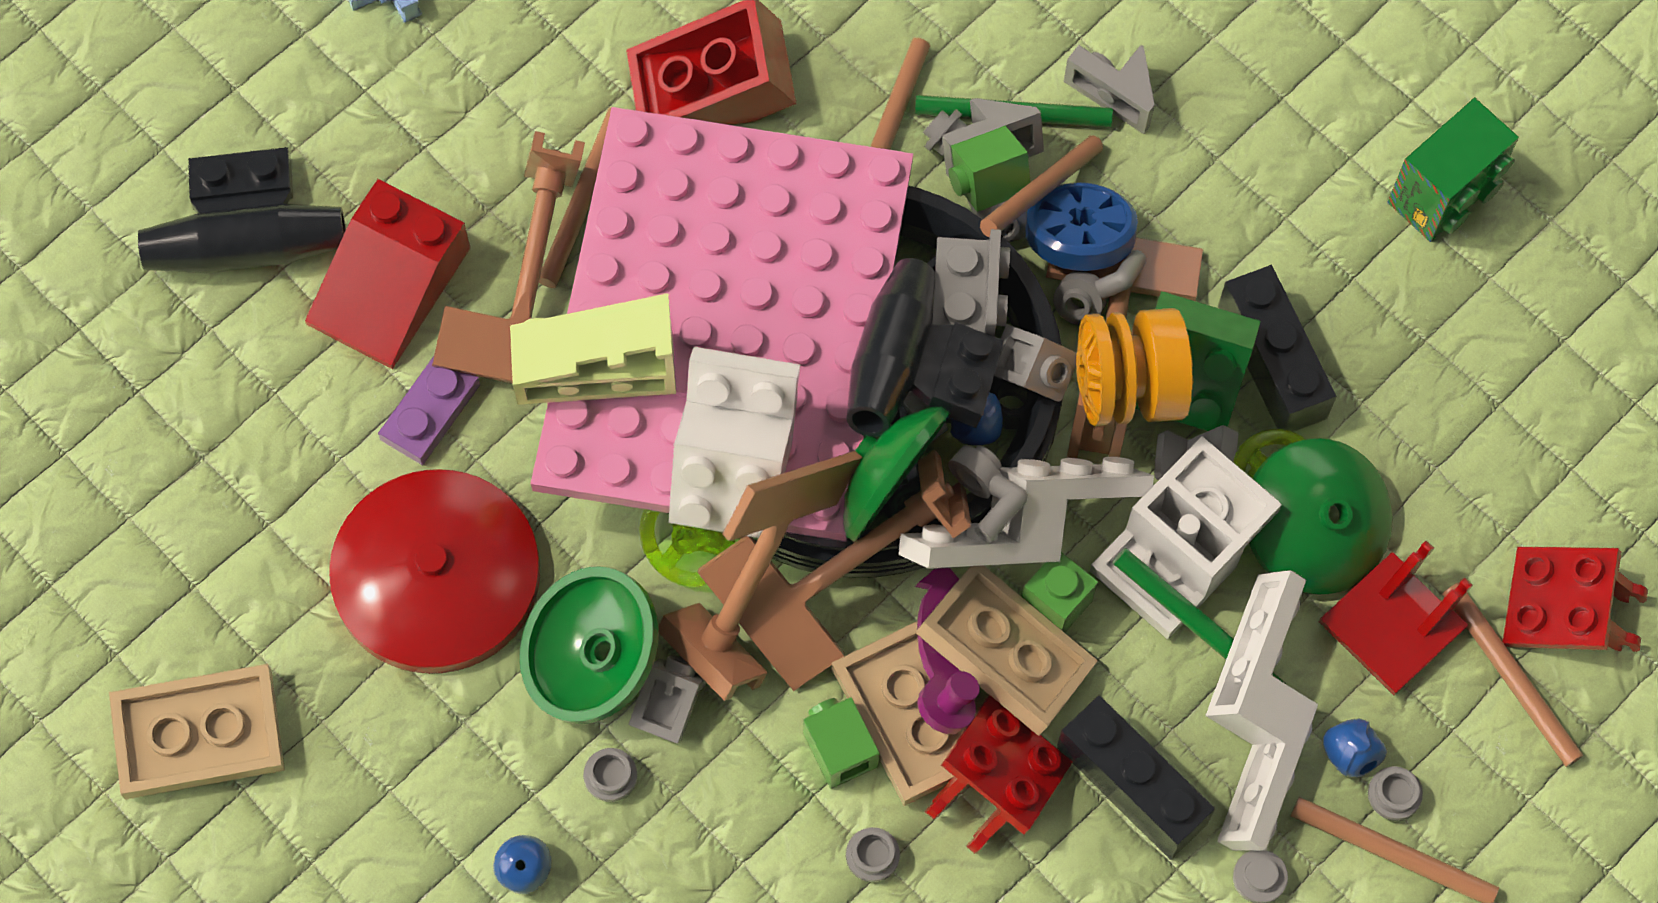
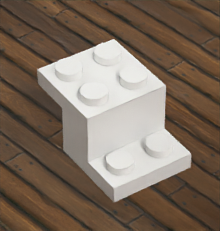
[668,347,800,538]
[1090,436,1282,640]

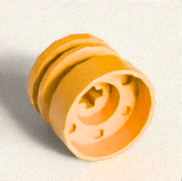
[1076,308,1192,426]

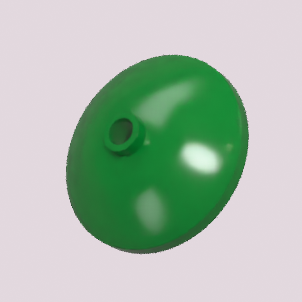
[843,407,951,543]
[1249,438,1393,595]
[520,566,659,724]

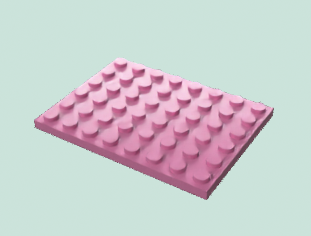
[531,107,913,542]

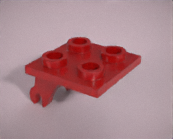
[1318,540,1473,696]
[1502,547,1648,652]
[925,696,1073,854]

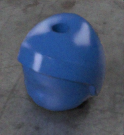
[951,392,1003,446]
[1323,718,1387,777]
[494,835,551,894]

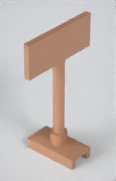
[432,131,585,384]
[1046,238,1203,458]
[698,449,971,691]
[658,451,862,701]

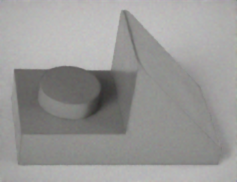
[1064,45,1155,134]
[942,98,1044,177]

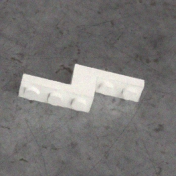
[898,457,1154,568]
[1205,570,1318,851]

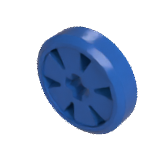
[1026,183,1138,271]

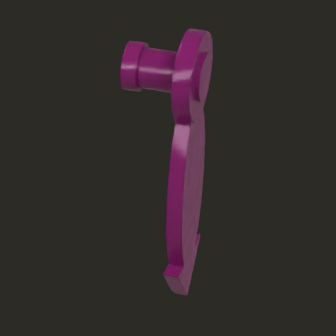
[915,567,980,734]

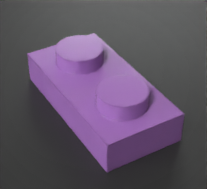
[378,356,480,466]

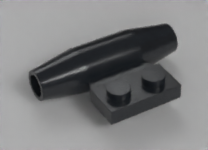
[138,147,346,273]
[847,258,1004,437]

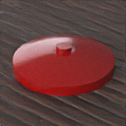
[329,469,540,674]

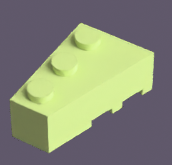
[510,293,676,405]

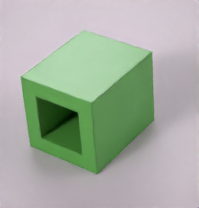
[948,125,1031,212]
[1022,552,1098,633]
[803,697,879,789]

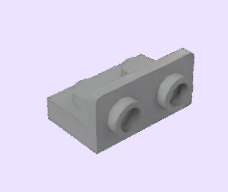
[932,229,1010,337]

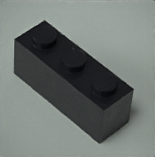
[1218,264,1337,436]
[1056,695,1216,861]

